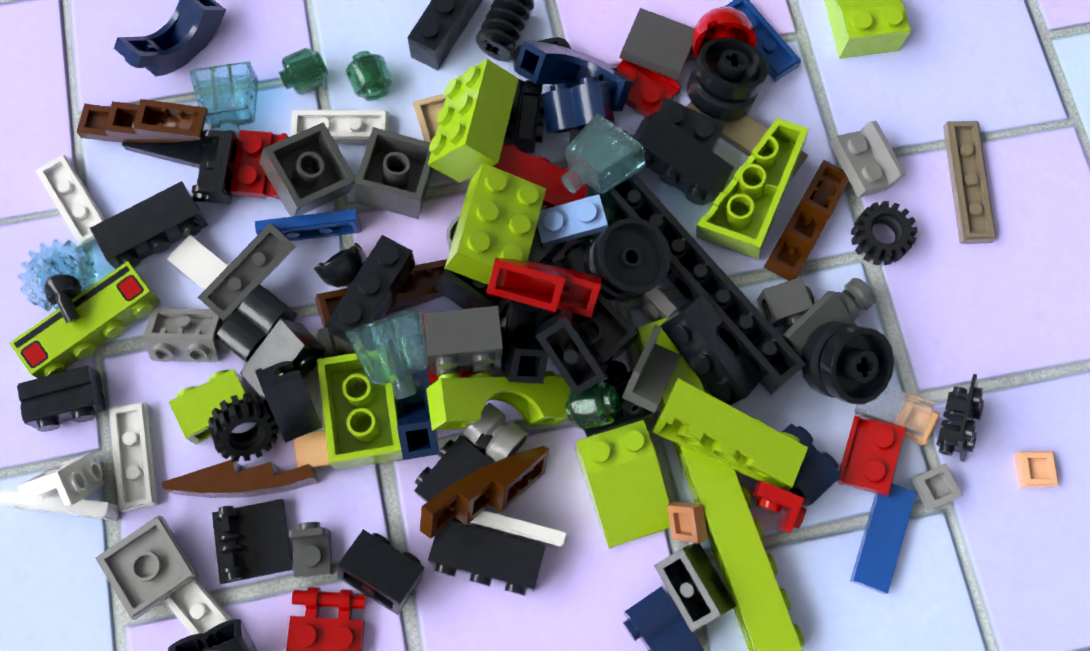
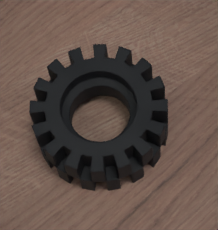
[851,201,918,266]
[208,394,279,462]

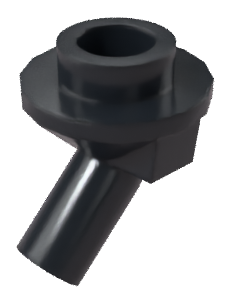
[44,274,82,324]

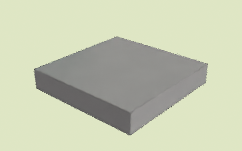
[95,515,199,620]

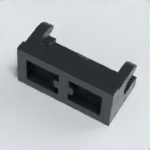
[191,130,238,204]
[255,361,322,443]

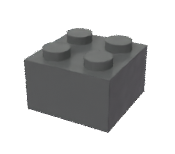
[259,122,356,217]
[355,127,434,219]
[423,306,503,377]

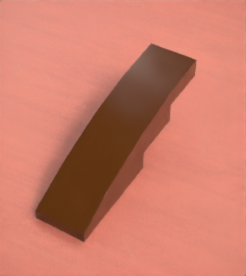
[77,99,208,143]
[764,160,849,281]
[315,259,447,328]
[420,446,549,539]
[161,459,319,498]

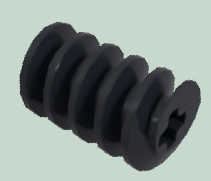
[476,0,534,62]

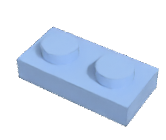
[537,194,608,248]

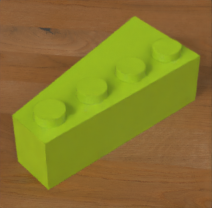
[696,118,809,259]
[652,378,808,491]

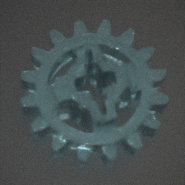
[18,239,98,312]

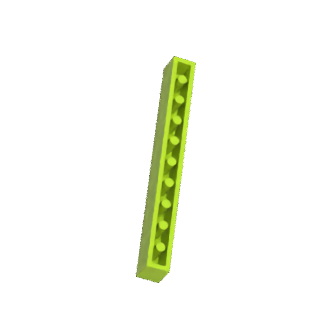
[636,317,805,651]

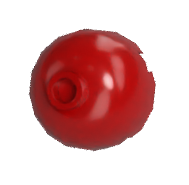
[692,7,757,58]

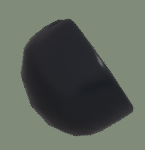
[314,243,367,288]

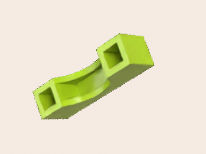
[426,371,575,431]

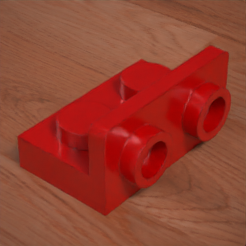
[750,481,807,533]

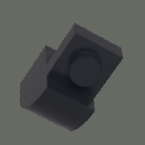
[500,300,549,384]

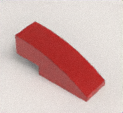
[486,258,601,318]

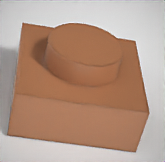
[667,501,708,544]

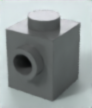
[757,277,814,328]

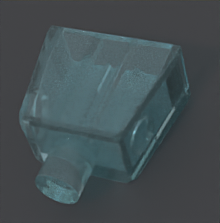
[189,61,258,138]
[561,113,646,193]
[345,309,428,399]

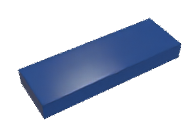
[724,0,801,82]
[255,209,361,241]
[850,484,917,594]

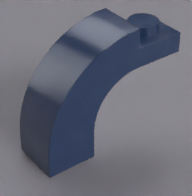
[113,0,226,77]
[514,40,633,112]
[386,333,439,460]

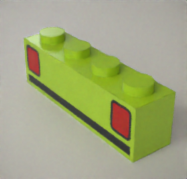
[9,261,161,378]

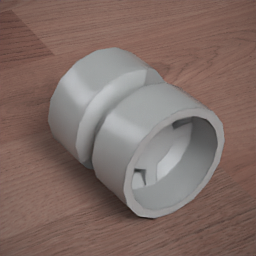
[462,403,529,463]

